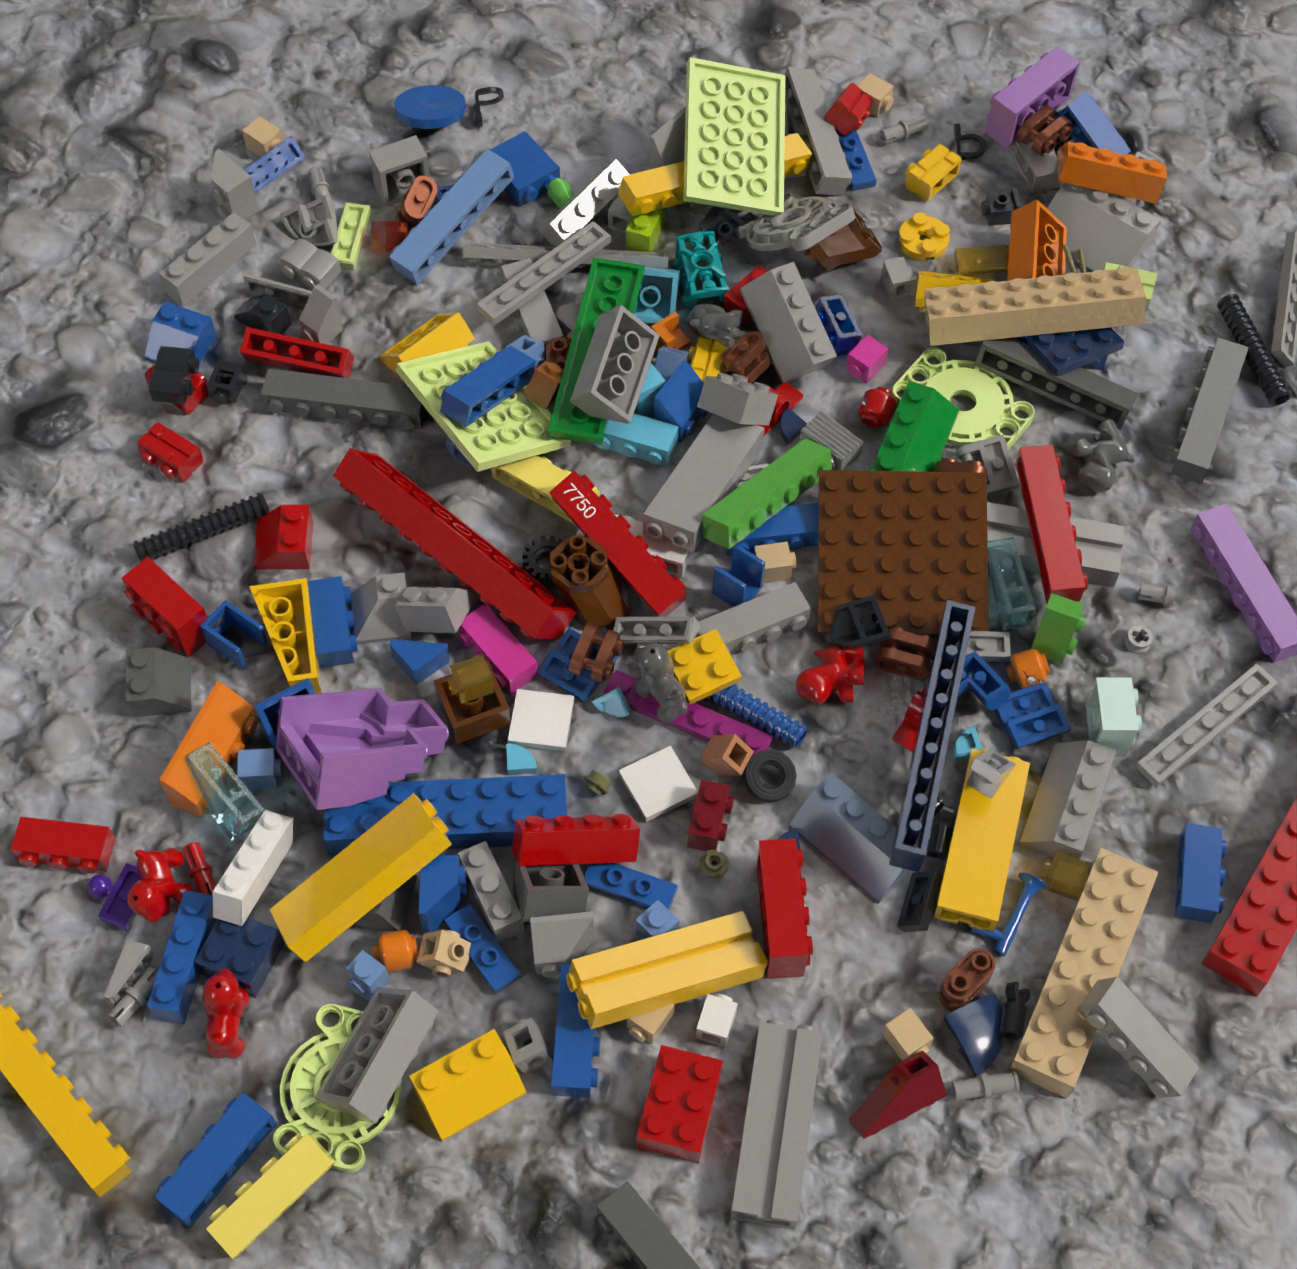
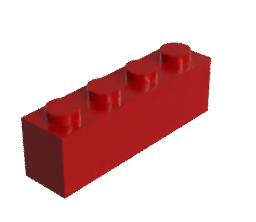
[240,327,355,378]
[512,814,641,866]

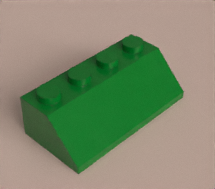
[871,381,959,472]

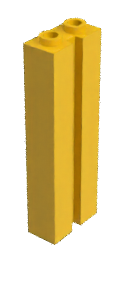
[933,749,1030,931]
[269,793,452,962]
[566,911,768,1029]

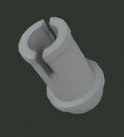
[1138,582,1176,607]

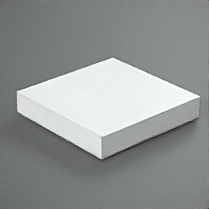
[508,689,574,752]
[619,746,698,822]

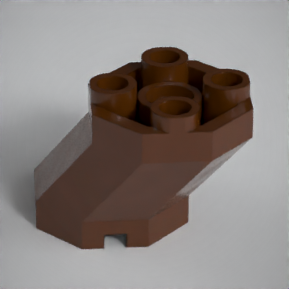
[805,209,883,273]
[550,535,630,631]

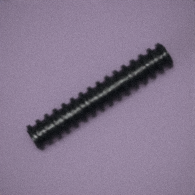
[1217,294,1292,406]
[133,492,270,562]

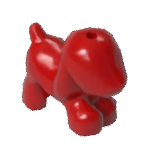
[796,646,865,704]
[127,848,193,923]
[202,969,250,1059]

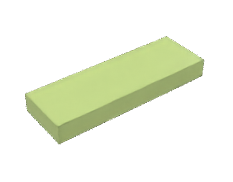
[331,203,371,270]

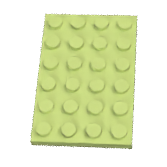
[683,57,785,216]
[396,341,571,472]

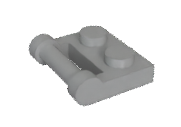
[956,435,1019,496]

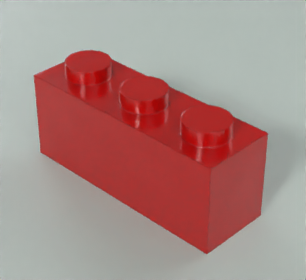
[11,817,115,873]

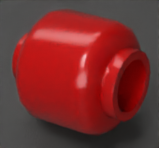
[857,387,897,428]

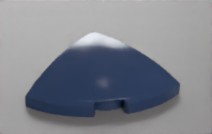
[943,993,1003,1077]

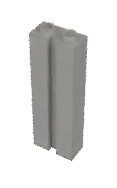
[643,414,764,552]
[987,502,1125,587]
[730,1020,823,1230]

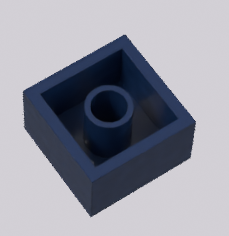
[194,917,285,998]

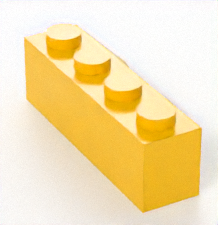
[249,578,322,694]

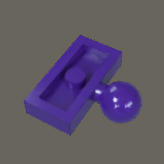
[87,863,142,931]

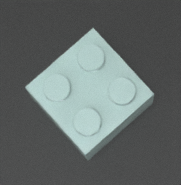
[1085,677,1142,756]

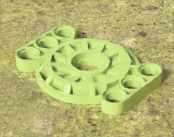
[891,347,1035,455]
[273,1004,402,1173]

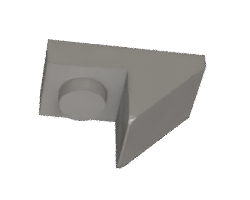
[967,749,1016,798]

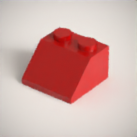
[253,504,314,570]

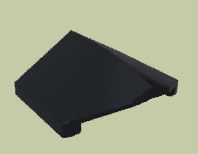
[831,595,891,649]

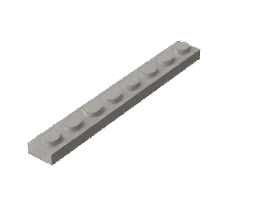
[463,242,669,268]

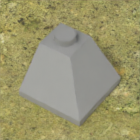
[351,573,412,644]
[530,911,594,977]

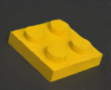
[667,629,742,705]

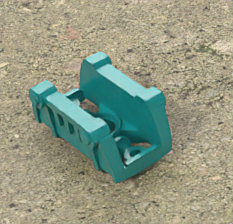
[672,231,730,308]

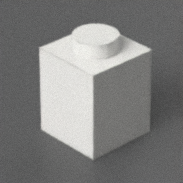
[696,994,738,1048]

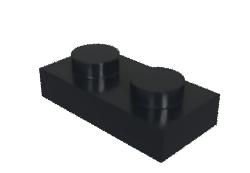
[897,871,943,932]

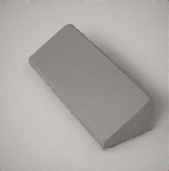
[243,274,312,308]
[613,616,701,644]

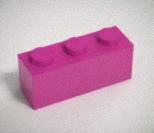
[458,604,538,694]

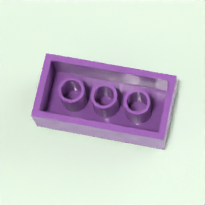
[985,46,1080,149]

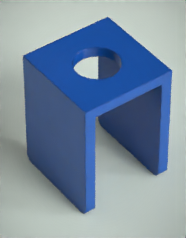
[712,544,765,607]
[200,600,268,669]

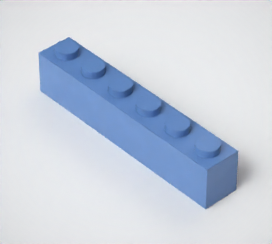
[389,149,514,285]

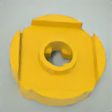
[898,212,950,261]

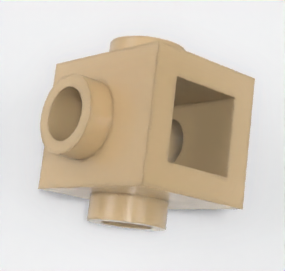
[416,930,471,978]

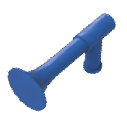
[971,873,1048,957]

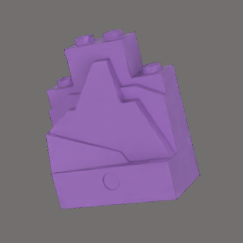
[275,688,449,810]

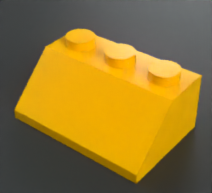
[914,270,995,312]
[378,312,475,383]
[409,1029,527,1142]

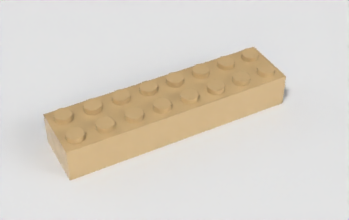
[924,267,1146,346]
[1008,848,1158,1099]

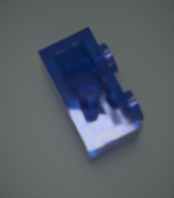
[815,294,863,357]

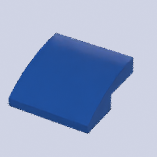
[537,628,618,702]
[994,682,1071,749]

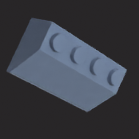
[789,773,911,903]

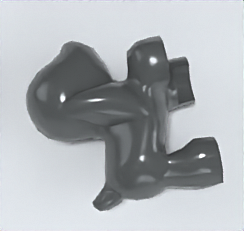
[688,304,747,348]
[1064,419,1135,493]
[634,643,688,723]

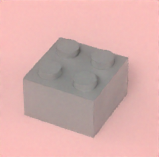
[369,135,430,206]
[697,373,778,425]

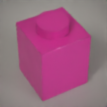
[846,335,889,384]

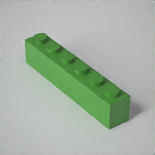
[702,438,832,549]

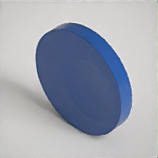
[394,85,466,129]

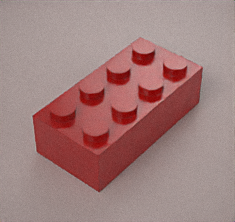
[756,839,813,979]

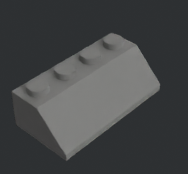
[740,262,837,384]
[570,305,660,424]
[1019,740,1116,866]
[315,987,438,1124]

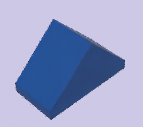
[390,639,450,685]

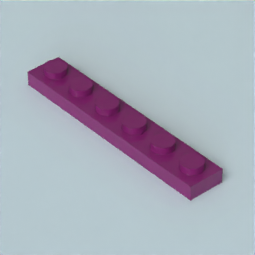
[603,670,773,756]

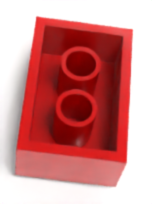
[121,557,207,657]
[637,1045,723,1163]

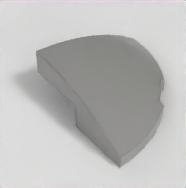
[280,195,338,246]

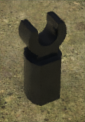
[927,805,955,861]
[999,982,1030,1040]

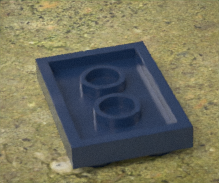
[1026,327,1124,376]

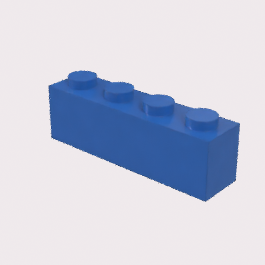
[440,345,536,427]
[724,503,818,556]
[147,890,217,1025]
[551,964,600,1098]
[155,1093,277,1228]

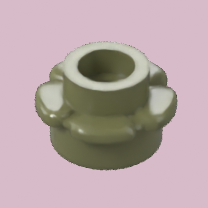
[584,770,612,796]
[699,849,729,879]

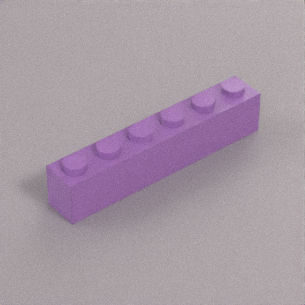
[1191,504,1297,663]

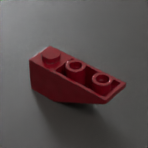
[848,1051,947,1139]

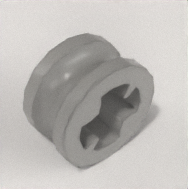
[1125,625,1153,654]

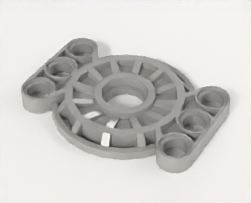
[734,193,856,251]

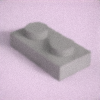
[966,631,1011,662]

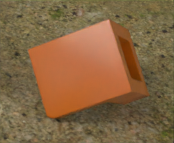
[651,312,690,350]

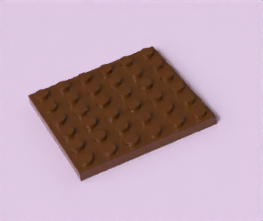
[818,470,989,637]

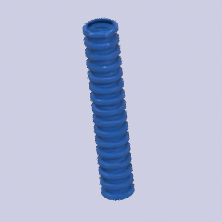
[707,684,807,749]

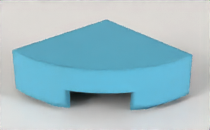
[592,687,632,717]
[953,726,982,762]
[506,744,537,774]

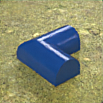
[957,651,1010,710]

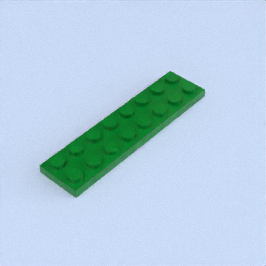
[548,257,645,445]

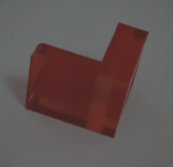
[371,221,407,252]

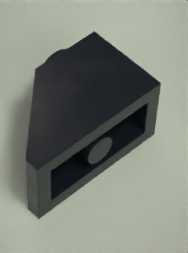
[234,293,291,334]

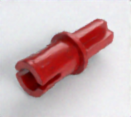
[183,842,216,896]

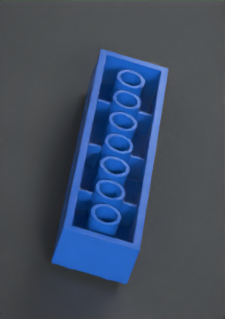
[324,774,567,855]

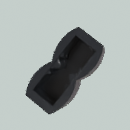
[149,346,199,404]

